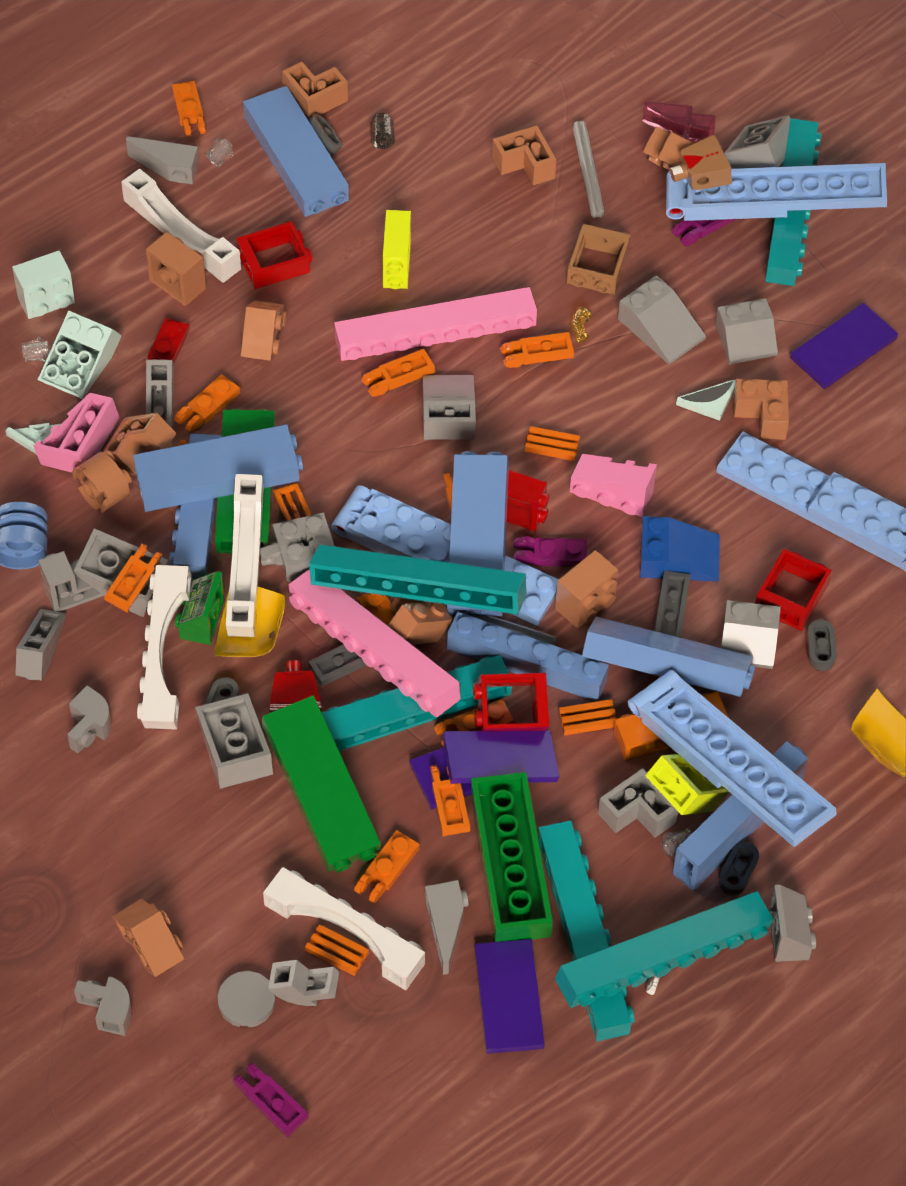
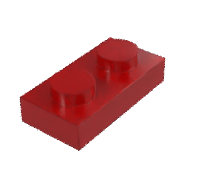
[148,318,190,363]

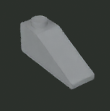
[126,136,199,184]
[146,360,174,428]
[15,609,66,681]
[425,880,468,975]

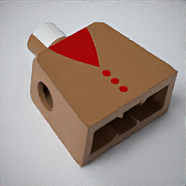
[670,135,732,191]

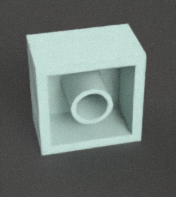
[12,250,75,319]

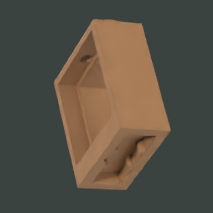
[567,224,631,295]

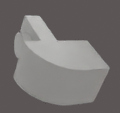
[67,685,111,754]
[268,960,339,1006]
[74,976,132,1036]

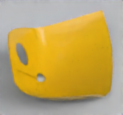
[214,587,285,657]
[851,689,906,778]

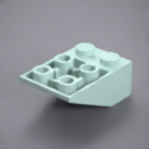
[38,311,122,399]

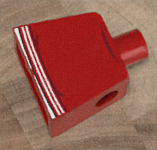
[269,660,322,713]

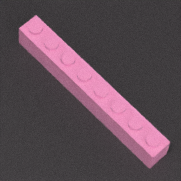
[334,287,537,361]
[288,569,460,718]

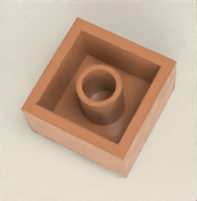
[146,232,206,306]
[555,550,618,629]

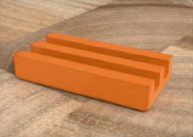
[524,426,580,461]
[273,483,311,521]
[559,699,617,736]
[305,924,369,976]

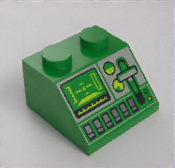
[175,571,225,645]

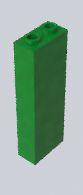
[215,409,276,554]
[262,695,381,873]

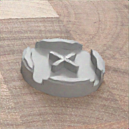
[217,971,275,1028]

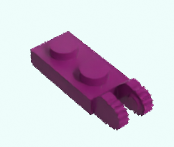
[672,219,736,247]
[513,536,587,567]
[233,1063,309,1138]

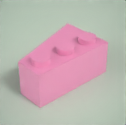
[33,393,120,472]
[570,454,657,517]

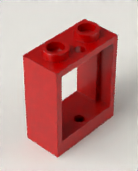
[236,221,313,290]
[507,470,550,532]
[755,549,832,631]
[473,673,549,731]

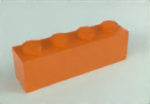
[613,692,729,760]

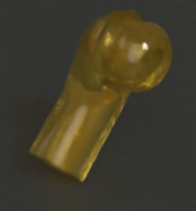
[569,307,592,343]

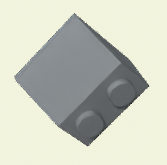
[715,298,778,364]
[721,600,781,669]
[769,885,816,962]

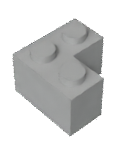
[38,551,104,612]
[598,768,678,838]

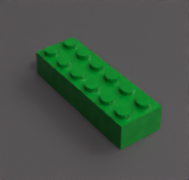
[470,772,553,942]

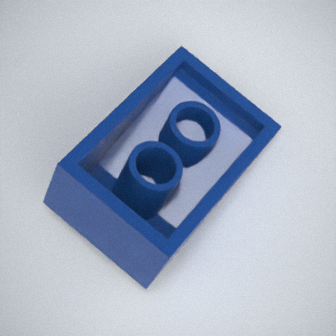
[640,516,720,582]

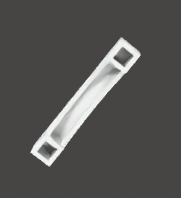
[121,169,241,283]
[226,474,264,637]
[137,565,192,730]
[263,867,425,990]

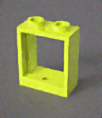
[383,210,411,289]
[645,754,729,815]

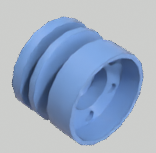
[0,502,48,570]

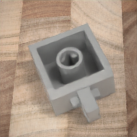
[260,512,335,582]

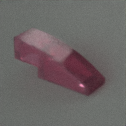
[643,101,716,143]

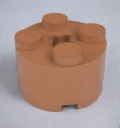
[72,450,132,513]

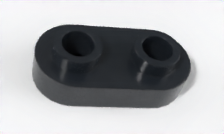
[719,842,759,895]

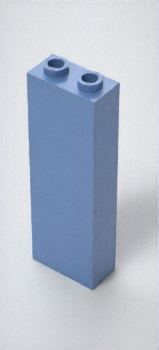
[243,86,349,217]
[133,425,303,512]
[447,451,509,616]
[582,617,755,697]
[672,741,808,892]

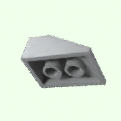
[724,115,790,169]
[618,275,706,365]
[73,529,168,617]
[195,693,273,789]

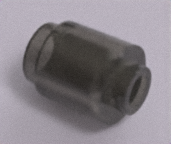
[370,113,395,149]

